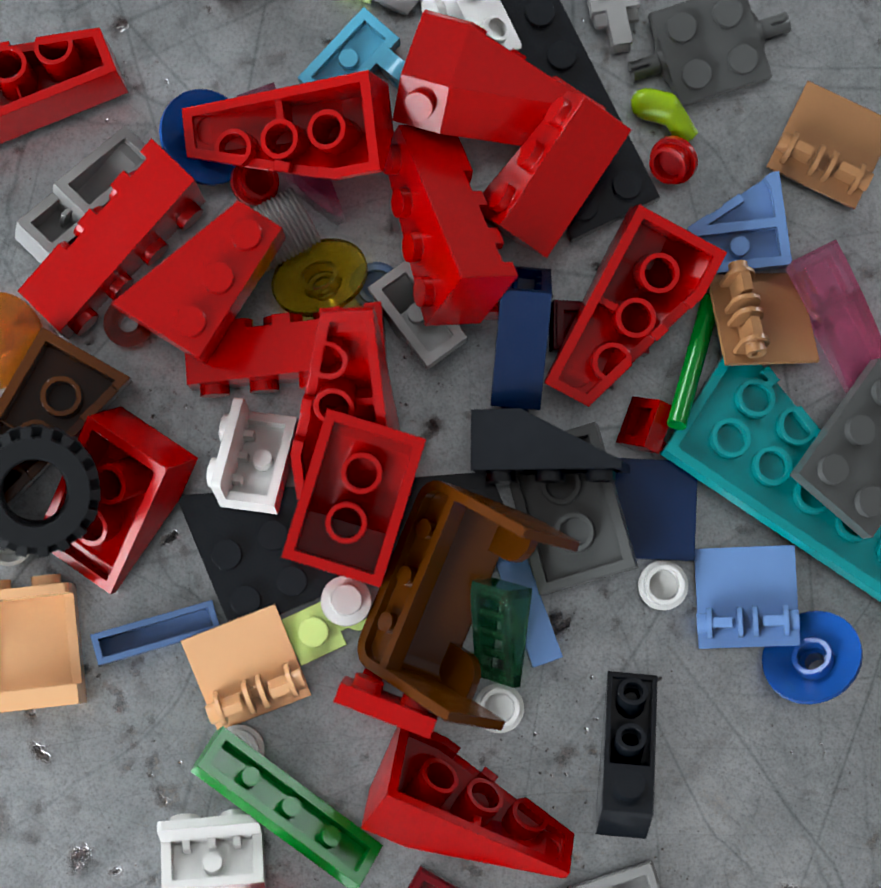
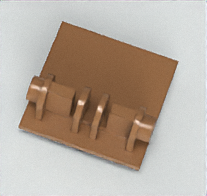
[766,81,881,210]
[709,260,820,366]

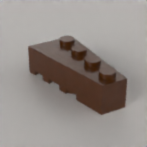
[0,327,132,508]

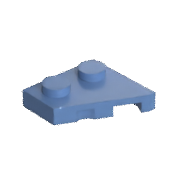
[687,171,792,274]

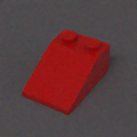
[44,406,198,594]
[281,409,426,587]

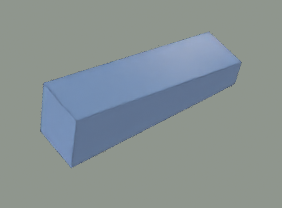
[496,557,563,668]
[90,600,219,667]

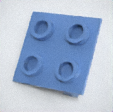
[695,545,800,649]

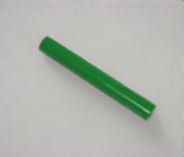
[667,293,715,430]

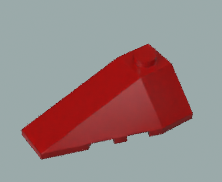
[392,9,606,146]

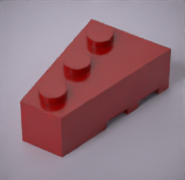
[483,91,632,258]
[111,200,286,365]

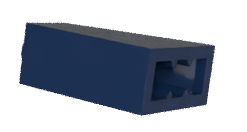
[490,266,552,412]

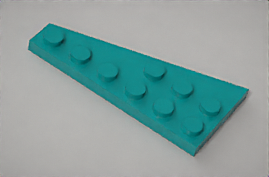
[660,355,881,602]

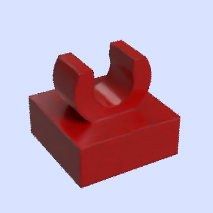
[616,396,671,454]

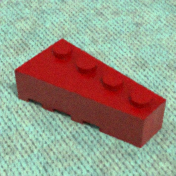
[0,27,129,144]
[383,125,518,326]
[17,138,206,339]
[185,301,388,398]

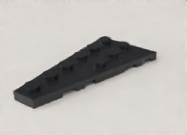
[178,473,503,622]

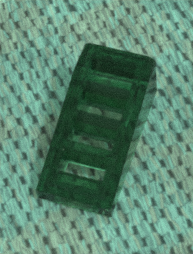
[470,578,532,688]

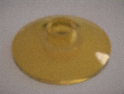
[271,238,368,317]

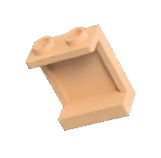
[0,574,87,713]

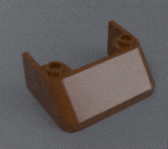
[358,480,580,731]

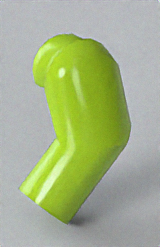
[631,88,698,141]

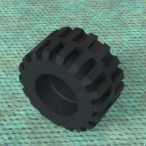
[0,424,101,558]

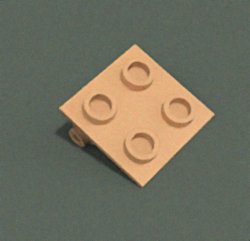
[181,604,311,730]

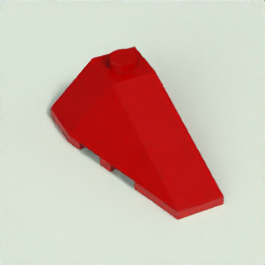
[182,70,394,181]
[544,204,727,407]
[290,306,400,499]
[361,727,575,879]

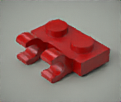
[333,667,438,739]

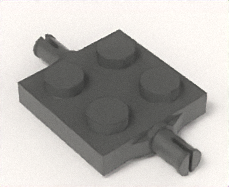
[628,0,791,107]

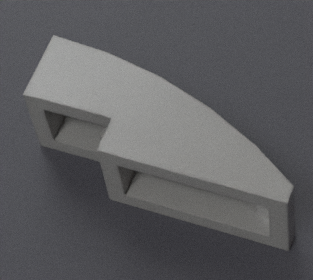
[15,125,147,263]

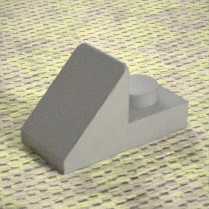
[368,260,468,370]

